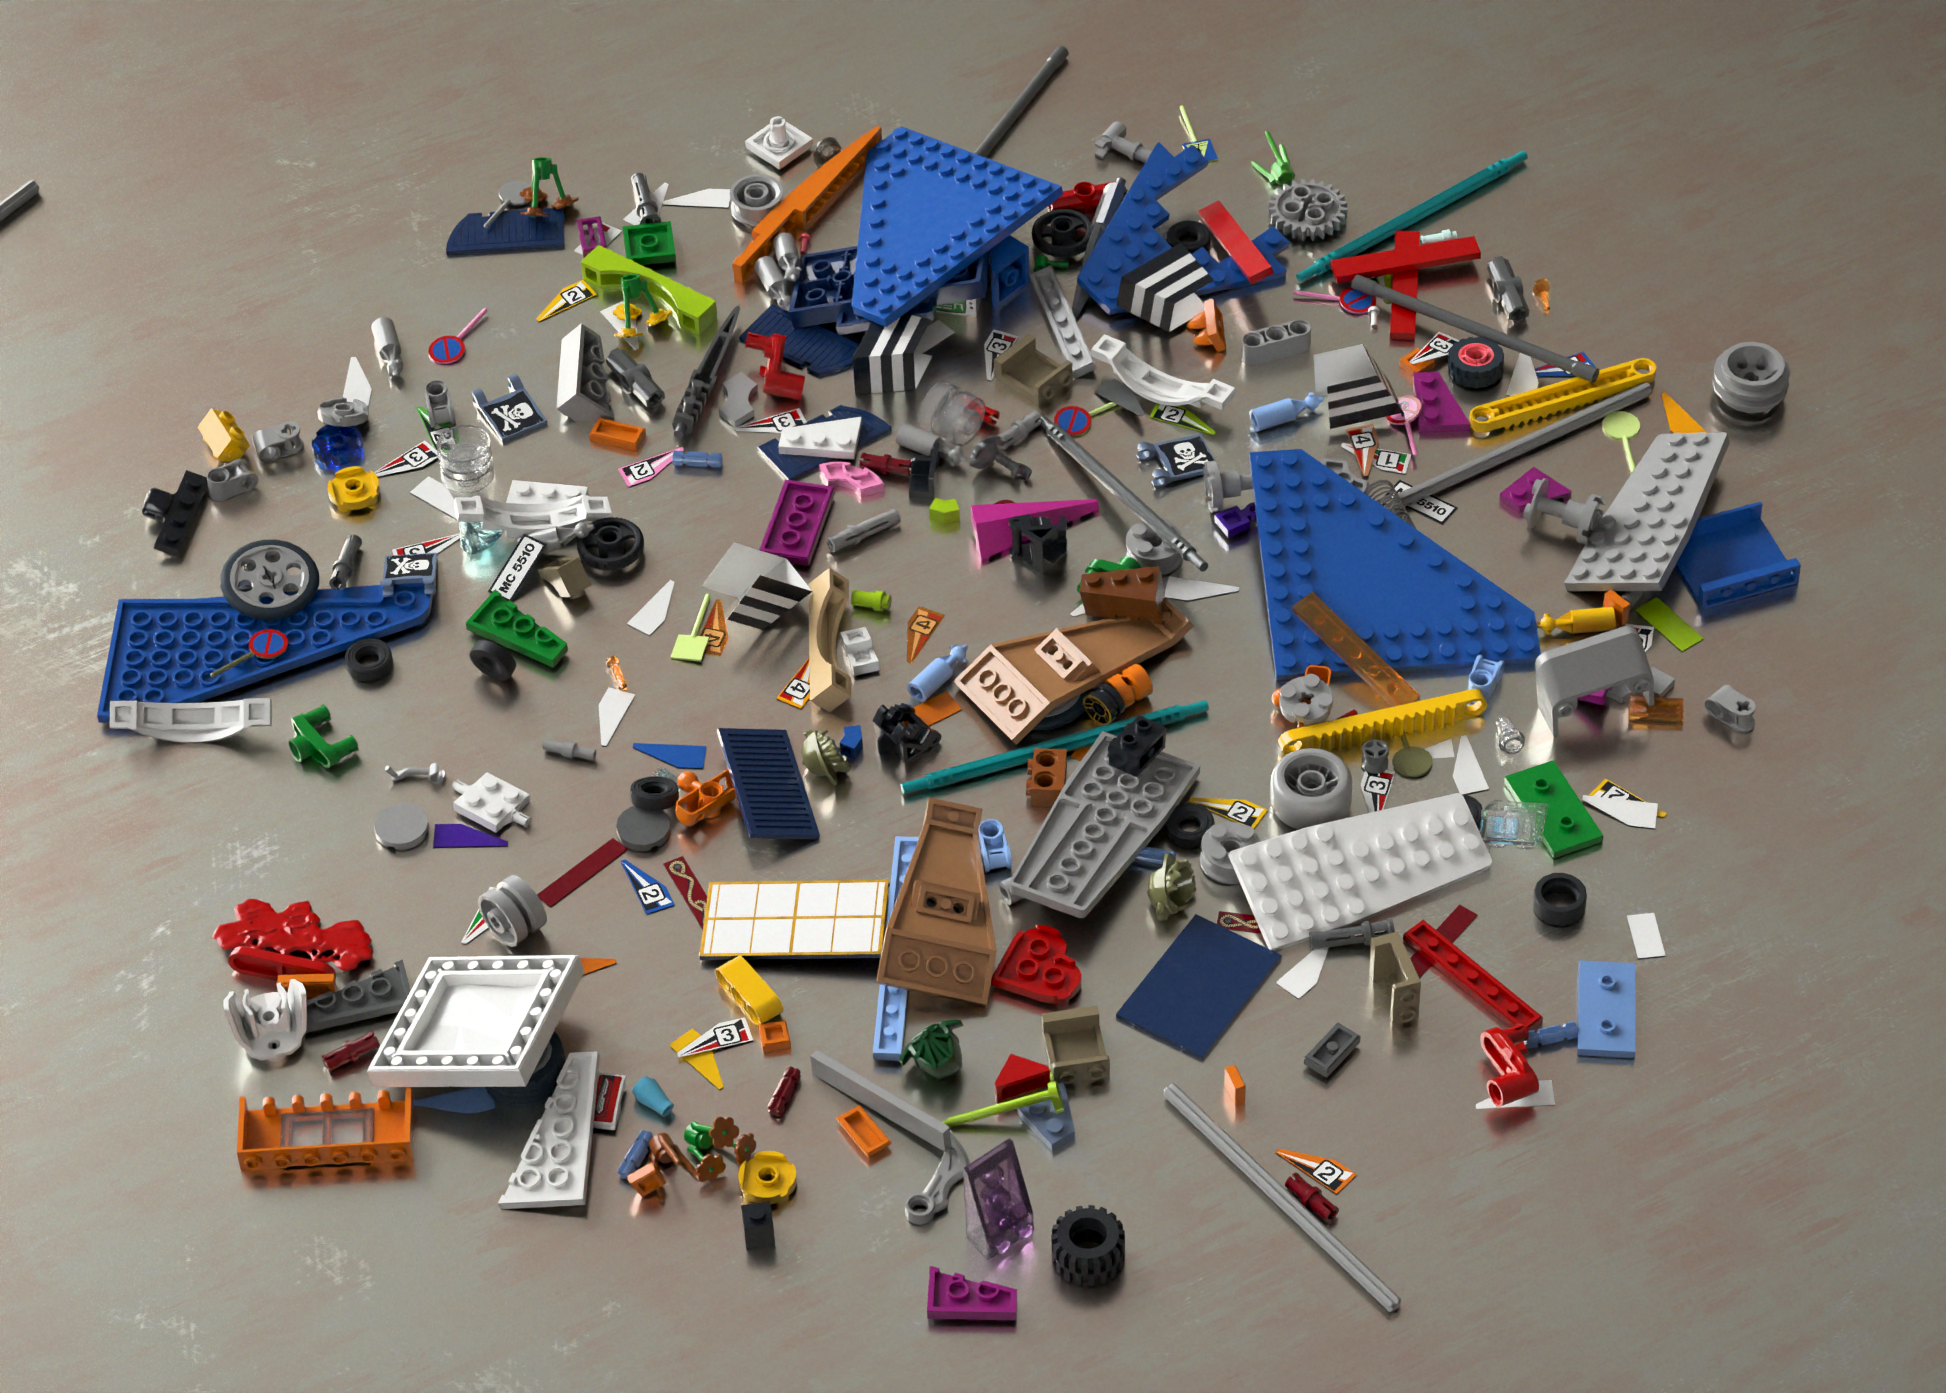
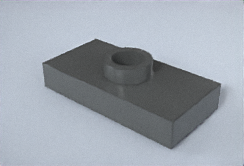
[1304,1022,1361,1078]

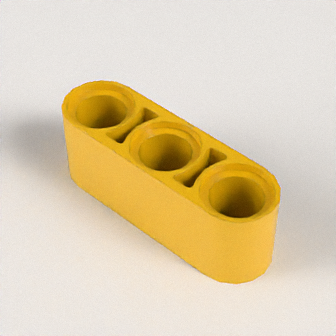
[715,955,784,1026]

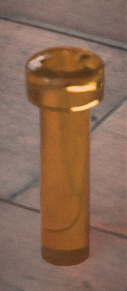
[605,656,627,690]

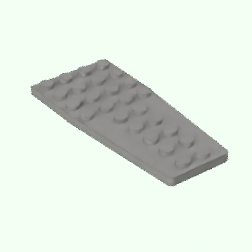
[1564,432,1730,591]
[1010,731,1201,918]

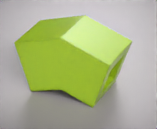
[929,498,960,524]

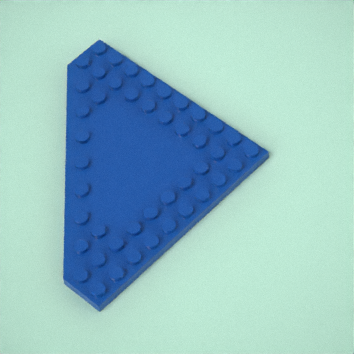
[852,126,1064,327]
[1249,449,1541,681]

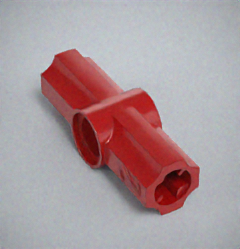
[1048,181,1116,214]

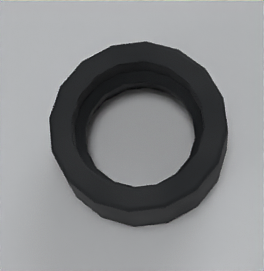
[1533,873,1587,926]

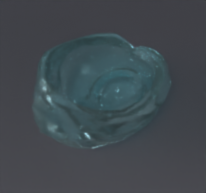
[459,522,503,554]

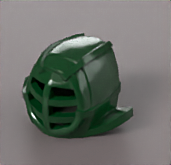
[899,1020,963,1080]

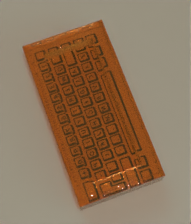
[1629,696,1684,725]

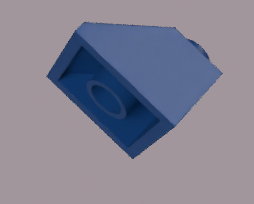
[990,235,1030,308]

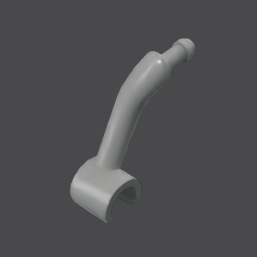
[385,763,446,784]

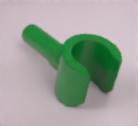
[1033,255,1069,272]

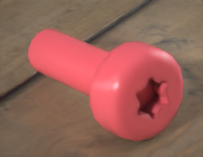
[799,233,811,255]

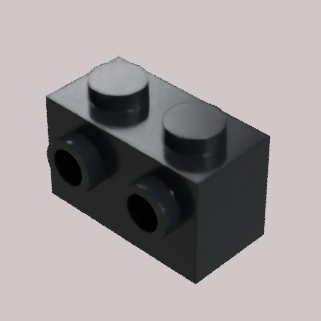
[1108,715,1167,777]

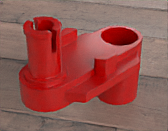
[745,332,805,401]
[1480,1023,1539,1107]

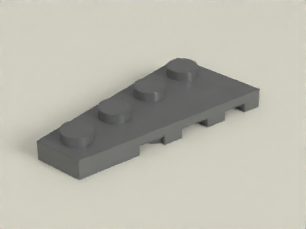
[305,959,410,1033]

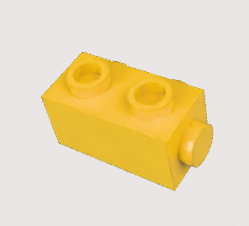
[198,408,250,462]

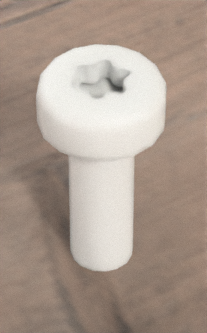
[1368,306,1380,328]

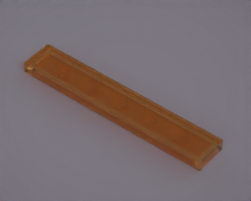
[1292,592,1420,707]

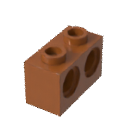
[1026,748,1067,808]

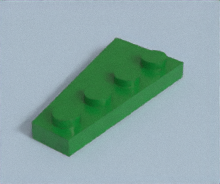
[465,589,568,667]

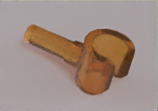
[1532,278,1550,311]

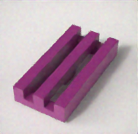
[577,216,607,258]

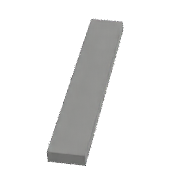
[1029,265,1097,379]
[810,1050,951,1152]

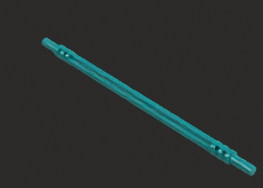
[1296,151,1528,283]
[901,700,1209,794]

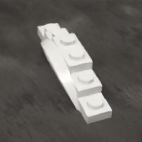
[1091,334,1235,410]
[454,495,612,538]
[110,698,272,743]

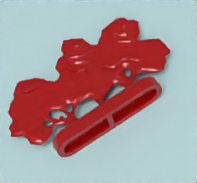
[212,899,374,981]

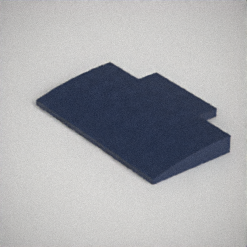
[788,246,990,335]

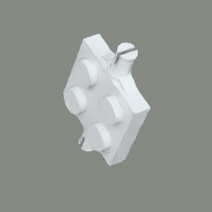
[452,772,532,833]

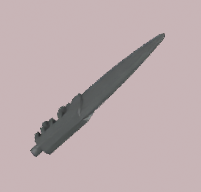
[1072,177,1128,319]
[672,305,740,438]

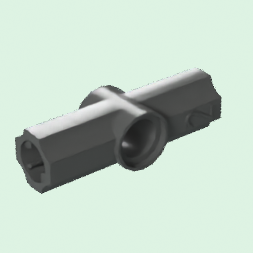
[1487,256,1529,323]
[606,348,665,409]

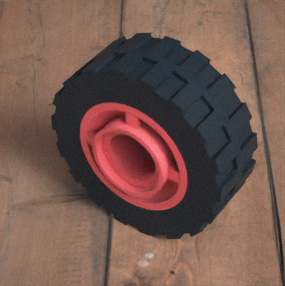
[1448,337,1504,388]

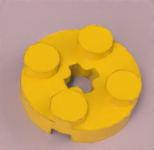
[328,466,380,512]
[738,1151,797,1204]

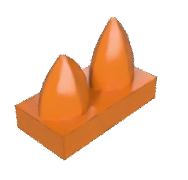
[1186,298,1226,352]

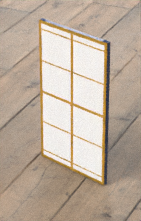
[699,879,890,960]

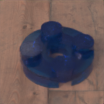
[312,425,363,469]

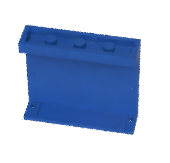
[1675,502,1801,610]

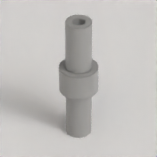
[542,739,597,760]

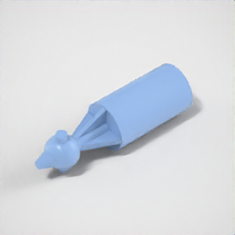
[1249,392,1324,432]
[907,644,968,702]

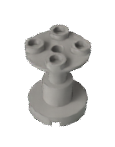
[1203,461,1253,513]
[1523,478,1605,545]

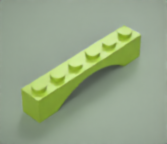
[581,245,717,336]

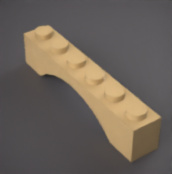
[808,568,851,712]

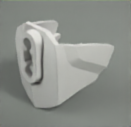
[224,979,307,1062]

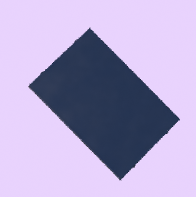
[1116,914,1282,1060]

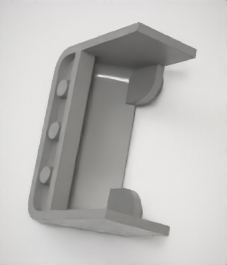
[1535,626,1655,737]

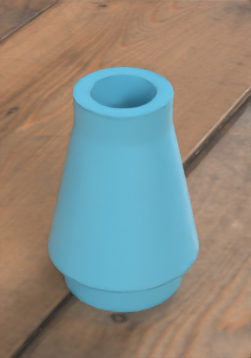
[632,1076,674,1117]

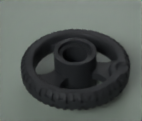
[1032,209,1092,258]
[577,517,644,571]

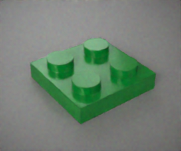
[622,221,676,265]

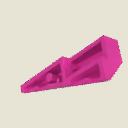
[971,499,1099,563]

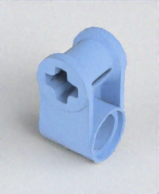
[1468,655,1505,704]
[979,819,1012,873]

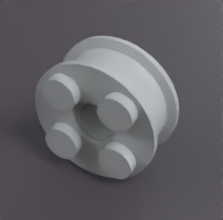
[730,174,783,228]
[1126,519,1183,575]
[1200,822,1261,884]

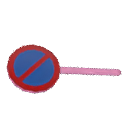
[1293,287,1376,314]
[428,308,487,364]

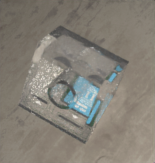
[1481,800,1548,850]

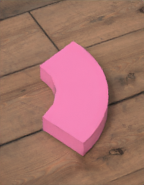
[819,462,885,498]

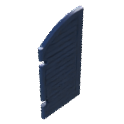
[446,207,565,255]
[739,304,860,377]
[757,405,892,481]

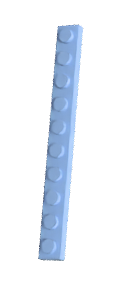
[873,836,919,1061]

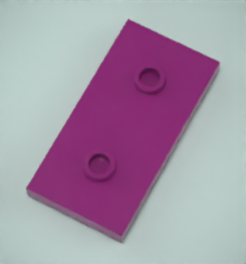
[759,479,835,566]

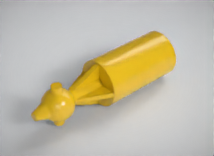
[1536,607,1616,635]

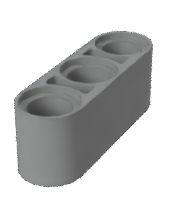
[1241,319,1311,365]

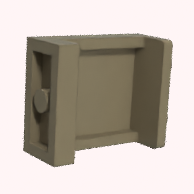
[994,334,1073,406]
[1369,932,1421,1024]
[1042,1006,1110,1084]

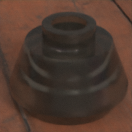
[813,137,843,167]

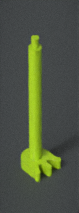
[942,1081,1065,1127]

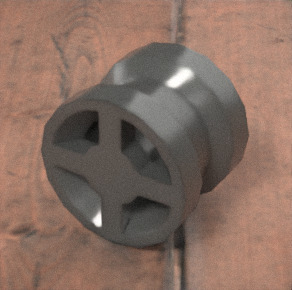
[1361,739,1389,774]

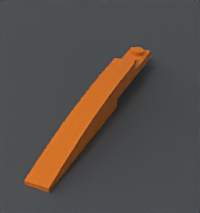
[732,126,882,285]

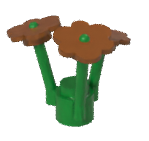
[520,157,579,218]
[684,1117,756,1182]

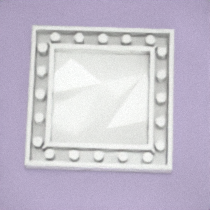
[367,955,585,1087]

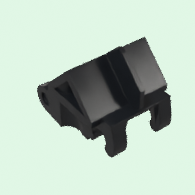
[1009,514,1067,574]
[872,703,942,764]

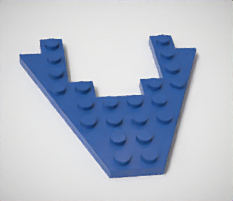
[1077,142,1290,315]

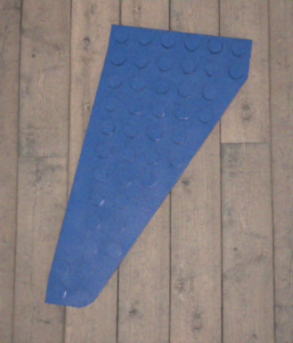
[97,583,433,723]

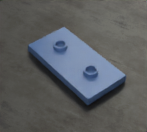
[1577,960,1636,1058]

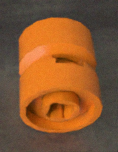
[1103,664,1153,709]

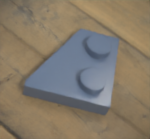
[1018,1082,1075,1151]

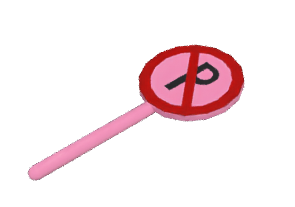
[1386,396,1422,456]

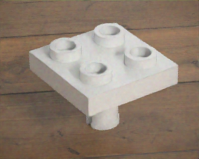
[745,116,813,170]

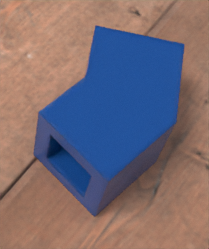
[839,725,863,760]

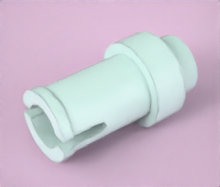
[1420,229,1458,245]

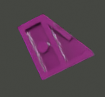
[1499,467,1572,513]

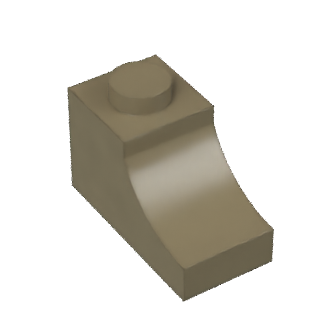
[537,557,592,599]

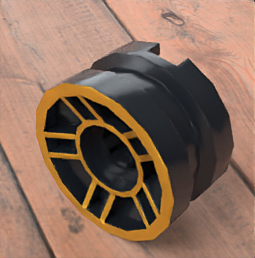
[1083,683,1125,725]

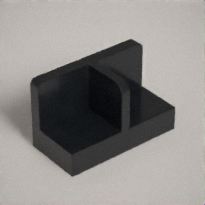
[909,443,940,500]

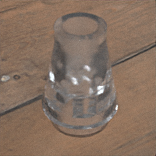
[1496,716,1525,754]

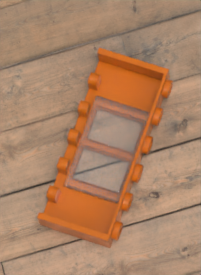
[237,1087,415,1171]

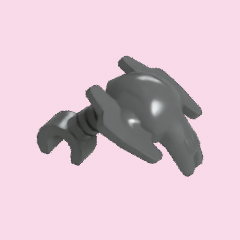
[970,435,1032,481]

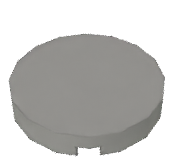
[318,397,369,427]
[374,803,429,850]

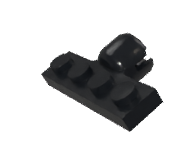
[142,470,208,557]

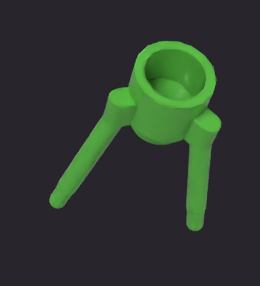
[1251,131,1295,186]

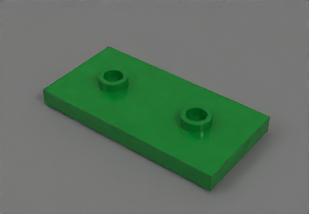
[1504,760,1603,858]

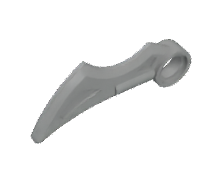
[905,1133,973,1225]

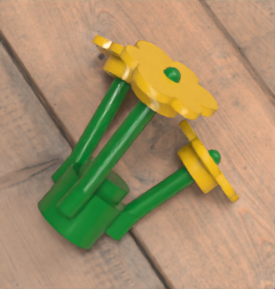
[613,274,673,338]

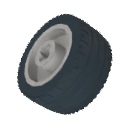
[485,1031,566,1109]

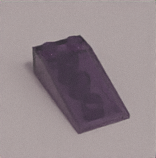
[963,1138,1034,1260]

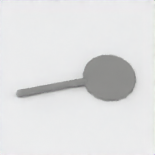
[484,181,531,228]

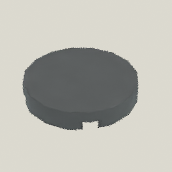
[616,806,671,851]

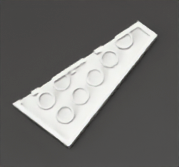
[498,1051,600,1209]

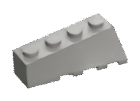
[556,324,615,422]

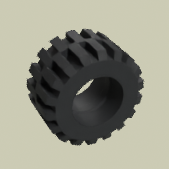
[1051,1205,1125,1286]

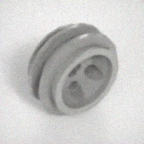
[1712,341,1791,413]

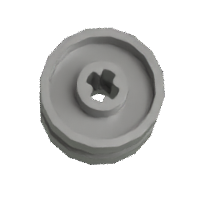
[478,875,547,947]

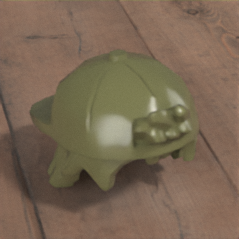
[801,730,852,786]
[1147,853,1196,921]

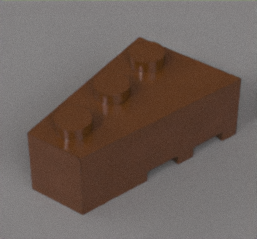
[1080,566,1165,625]

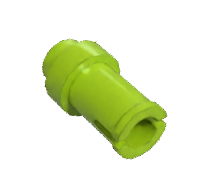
[851,589,892,612]

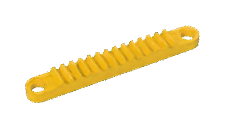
[1469,358,1656,433]
[1278,689,1487,755]

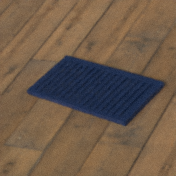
[717,728,820,839]

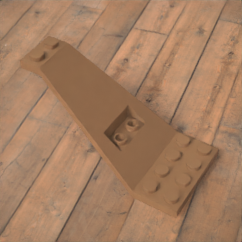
[953,597,1194,745]
[876,797,997,1007]

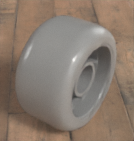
[1270,748,1352,830]

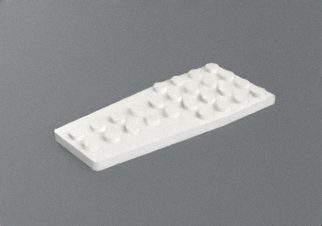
[1228,793,1492,951]

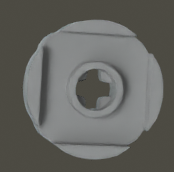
[1280,674,1333,726]

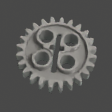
[1269,179,1348,241]

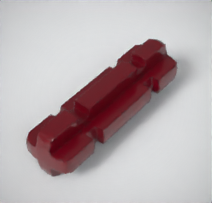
[768,1066,801,1117]

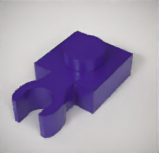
[1215,502,1257,538]

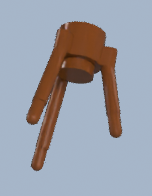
[648,1133,698,1203]

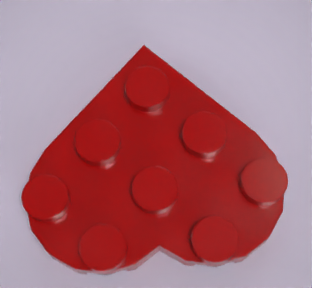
[991,925,1082,1006]

